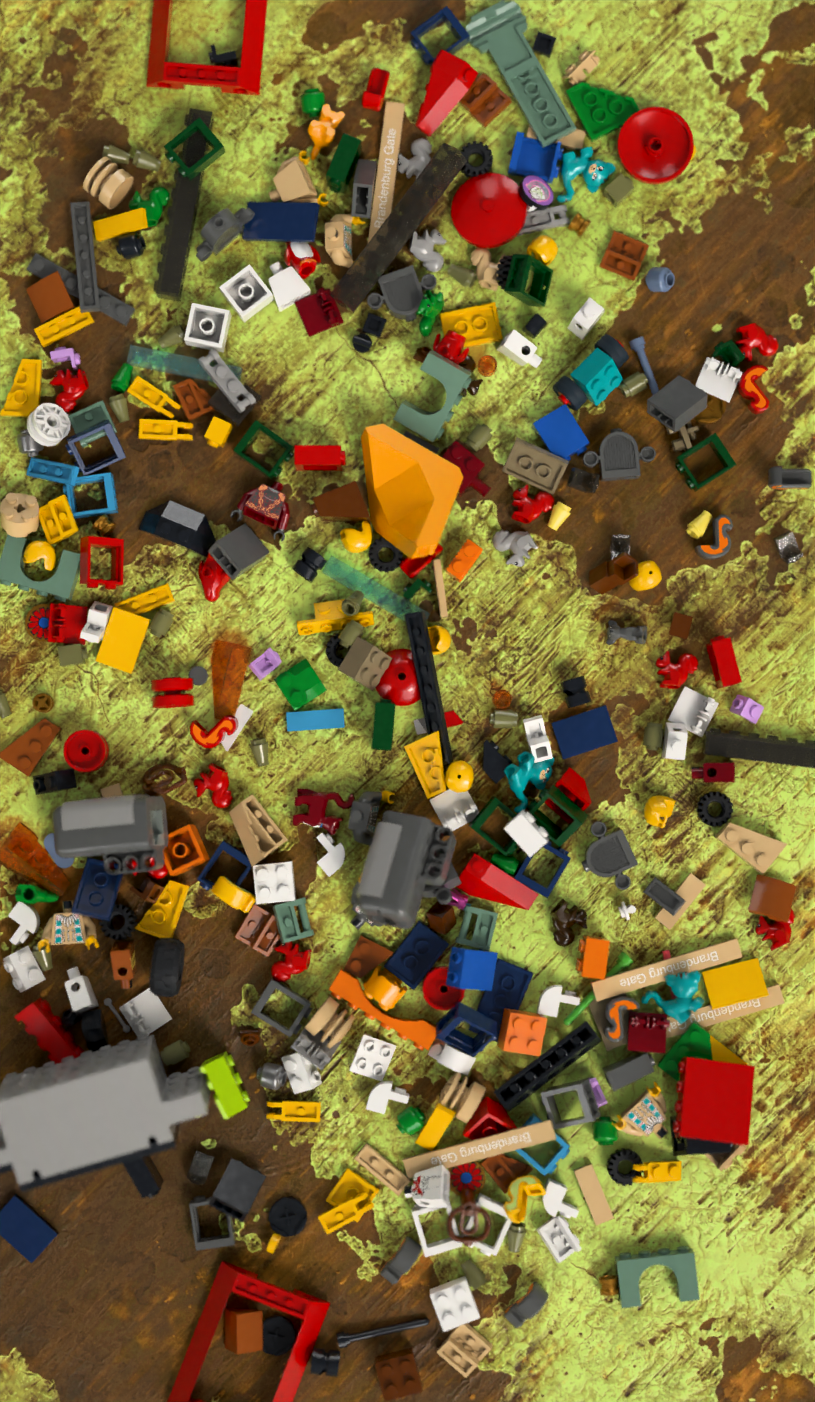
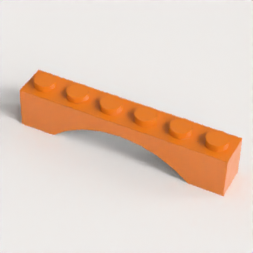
[329,968,436,1051]

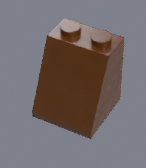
[311,481,371,523]

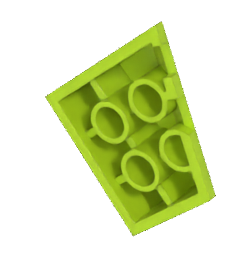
[199,1051,250,1120]

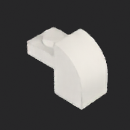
[80,601,113,643]
[523,715,553,763]
[316,832,345,877]
[8,902,40,945]
[537,985,580,1017]
[428,1038,476,1076]
[366,1081,409,1114]
[542,1177,579,1219]

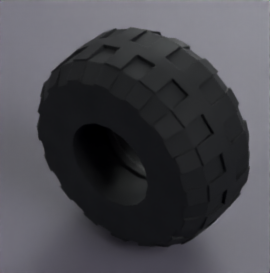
[149,938,185,997]

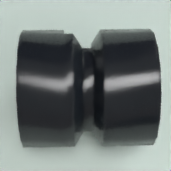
[292,547,327,583]
[560,676,592,708]
[310,1347,340,1377]

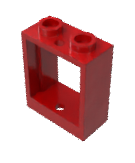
[294,445,346,471]
[80,536,124,590]
[706,635,742,689]

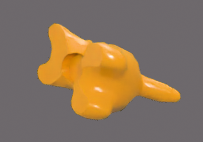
[308,104,345,160]

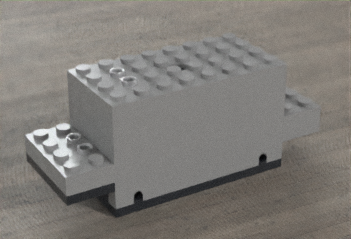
[0,1034,211,1192]

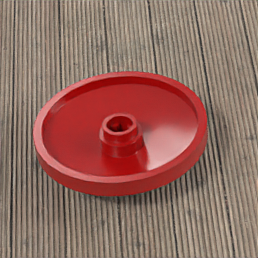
[617,107,694,184]
[451,173,527,248]

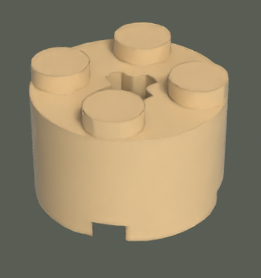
[0,493,39,538]

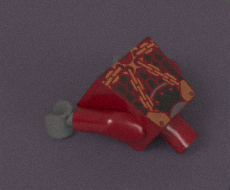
[230,481,290,542]

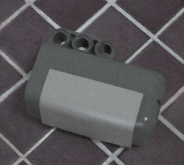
[52,794,168,874]
[356,811,456,929]

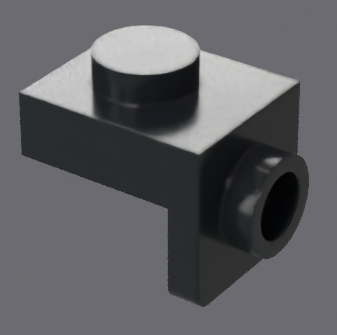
[208,45,238,67]

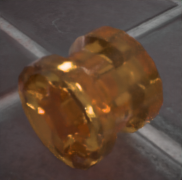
[478,355,497,377]
[492,690,512,709]

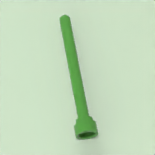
[564,951,633,1026]

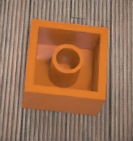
[163,824,210,876]
[576,935,610,980]
[497,1008,547,1056]

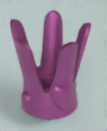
[448,888,471,910]

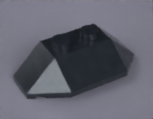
[139,500,216,557]

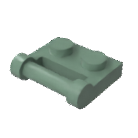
[68,400,117,448]
[273,897,315,943]
[455,905,498,951]

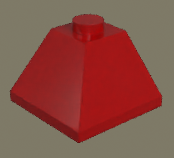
[544,767,591,824]
[463,1097,517,1140]

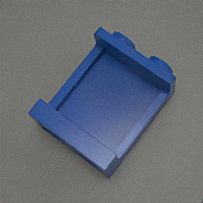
[508,132,564,184]
[532,404,589,461]
[446,947,498,991]

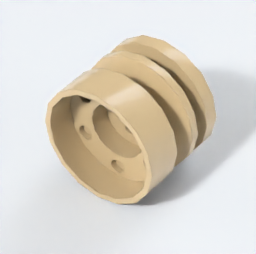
[83,157,134,209]
[304,996,355,1049]
[438,1072,486,1123]

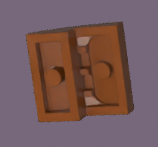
[459,73,512,128]
[599,231,649,281]
[26,271,75,324]
[748,874,797,923]
[233,903,280,957]

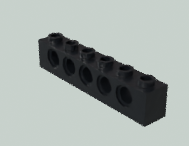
[494,1021,601,1112]

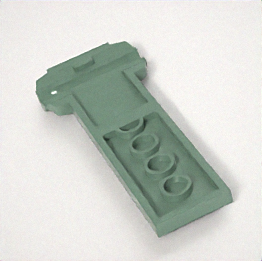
[466,0,576,148]

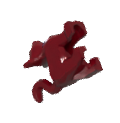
[293,788,355,835]

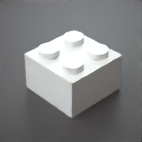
[219,264,274,322]
[184,303,231,353]
[253,861,296,904]
[429,1276,480,1332]

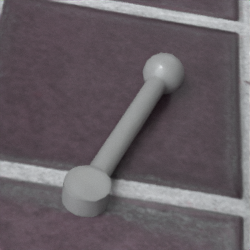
[104,998,130,1033]

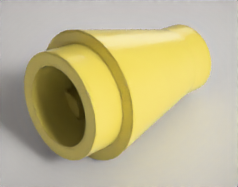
[547,501,571,531]
[686,510,713,539]

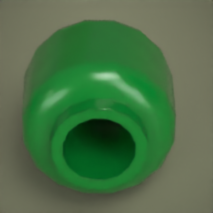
[300,88,326,118]
[397,1106,426,1135]
[592,1116,618,1145]

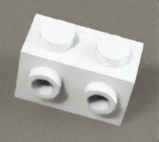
[504,810,549,857]

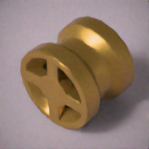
[568,213,591,237]
[92,514,117,537]
[32,693,54,713]
[598,1275,619,1296]

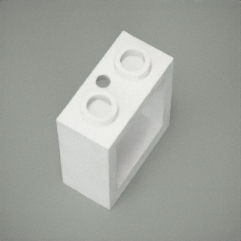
[460,1193,511,1256]
[412,1200,462,1257]

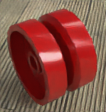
[151,677,195,708]
[63,730,110,772]
[422,966,465,1011]

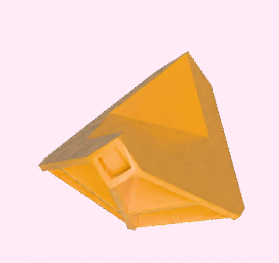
[361,424,463,559]

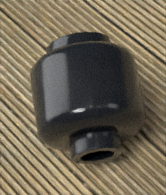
[116,232,146,260]

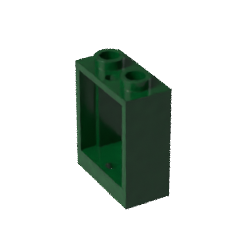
[164,117,225,181]
[326,133,362,193]
[504,254,553,307]
[233,420,294,480]
[675,433,737,492]
[372,699,395,751]
[527,785,588,847]
[469,796,517,856]

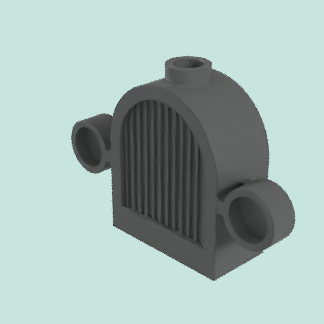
[196,208,255,262]
[367,265,437,322]
[583,428,656,482]
[581,821,638,890]
[423,854,462,905]

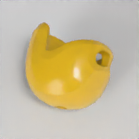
[527,235,558,266]
[340,521,372,553]
[23,540,56,571]
[628,560,662,591]
[428,625,451,655]
[445,760,474,793]
[644,795,676,828]

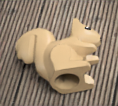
[470,248,506,291]

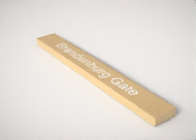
[367,101,405,254]
[590,938,742,1001]
[666,984,785,1039]
[403,1119,556,1179]

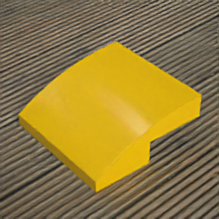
[39,495,79,545]

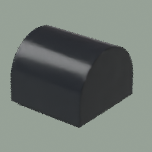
[523,313,547,339]

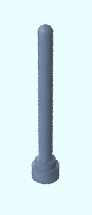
[629,337,659,395]

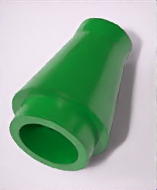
[111,363,133,393]
[490,853,520,875]

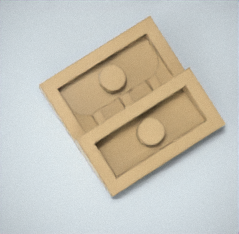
[436,1323,493,1378]

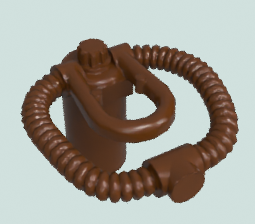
[142,763,187,796]
[447,1188,491,1246]

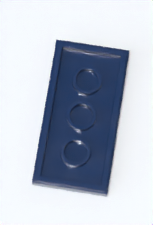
[242,202,320,242]
[468,958,534,1042]

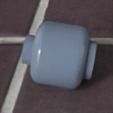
[645,267,675,292]

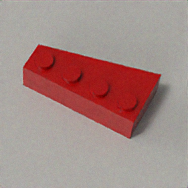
[14,998,85,1064]

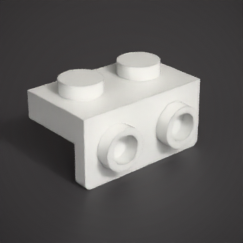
[3,946,46,993]
[281,1052,322,1094]
[536,1216,581,1263]

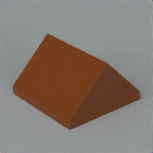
[225,1308,263,1354]

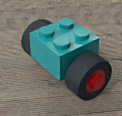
[553,334,629,411]

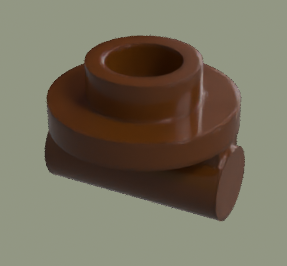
[413,347,431,363]
[240,1028,260,1046]

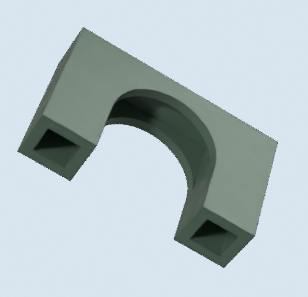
[393,350,472,442]
[0,535,80,602]
[615,1246,700,1308]

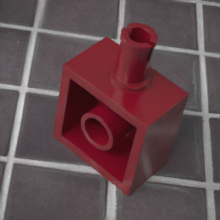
[442,440,491,497]

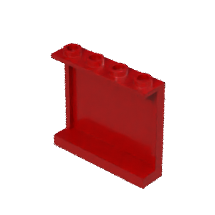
[673,1057,755,1146]

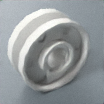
[27,403,71,447]

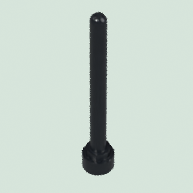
[336,1318,429,1349]

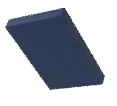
[551,705,618,760]
[71,857,123,921]
[384,921,449,990]
[0,1194,58,1264]

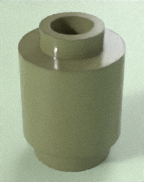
[619,371,648,398]
[465,423,492,452]
[148,608,174,638]
[338,620,365,649]
[489,709,518,729]
[643,722,664,751]
[160,1039,191,1066]

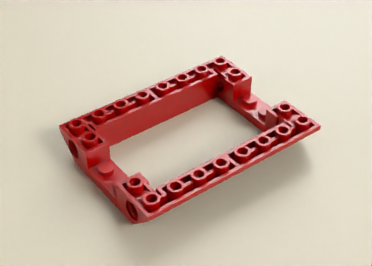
[146,0,268,96]
[167,1260,330,1402]

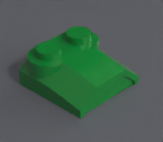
[274,658,327,711]

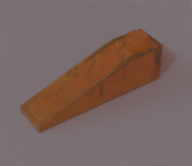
[211,640,253,720]
[0,822,71,896]

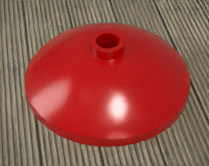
[375,649,421,706]

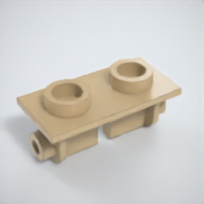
[562,50,600,87]

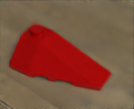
[415,49,478,137]
[456,853,539,910]

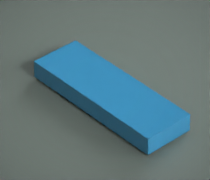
[26,457,79,486]
[286,708,345,732]

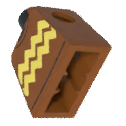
[110,941,136,989]

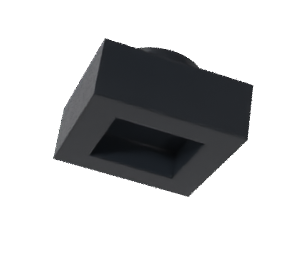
[532,31,556,58]
[362,313,387,339]

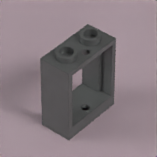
[251,978,312,1037]
[541,1078,601,1130]
[189,1195,236,1251]

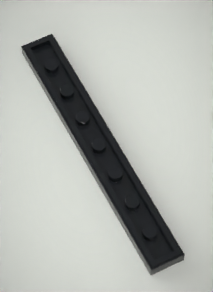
[405,611,453,764]

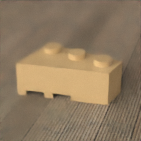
[229,794,287,867]
[715,822,787,874]

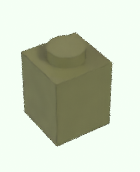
[603,173,634,208]
[57,644,88,667]

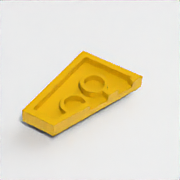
[0,359,43,417]
[404,731,446,799]
[135,880,190,938]

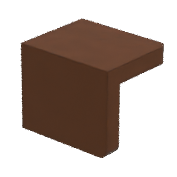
[608,552,639,586]
[589,561,619,594]
[668,612,693,641]
[130,876,165,904]
[426,901,457,935]

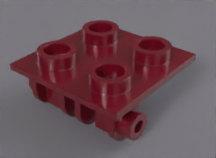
[295,288,344,337]
[627,1011,670,1053]

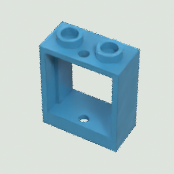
[63,472,118,519]
[515,1113,570,1176]

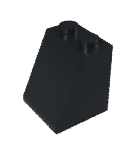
[670,1116,733,1156]

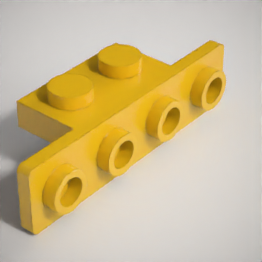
[297,599,374,635]

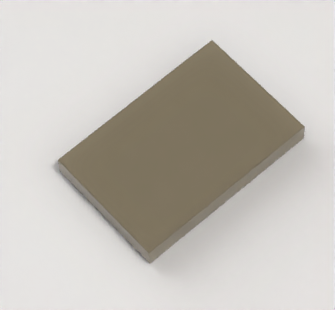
[502,437,569,495]
[585,993,633,1051]

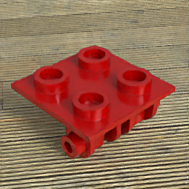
[47,603,88,645]

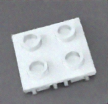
[695,357,743,403]
[668,686,719,737]
[429,789,479,831]
[119,988,172,1037]
[349,1033,396,1082]

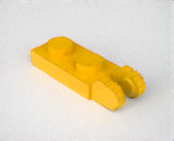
[127,376,181,419]
[138,419,193,441]
[266,1100,321,1122]
[633,1160,681,1183]
[318,1191,374,1234]

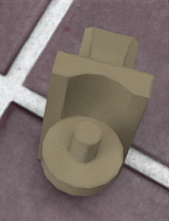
[665,421,699,452]

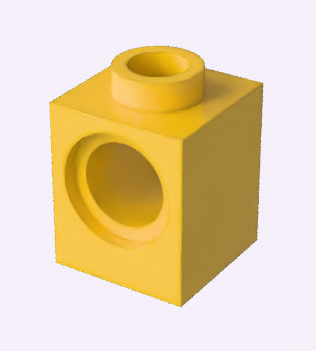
[204,416,233,448]

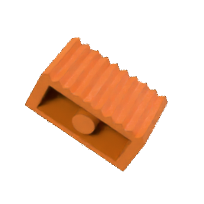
[446,539,483,582]

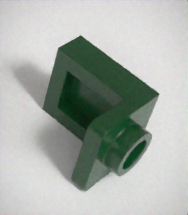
[711,339,745,368]
[403,578,432,602]

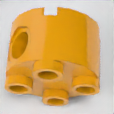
[363,966,408,1011]

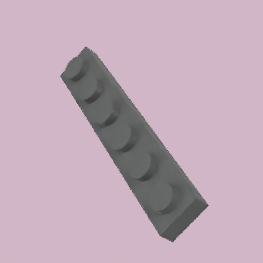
[70,202,100,313]
[26,253,135,326]

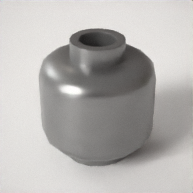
[17,429,44,457]
[257,1062,287,1090]

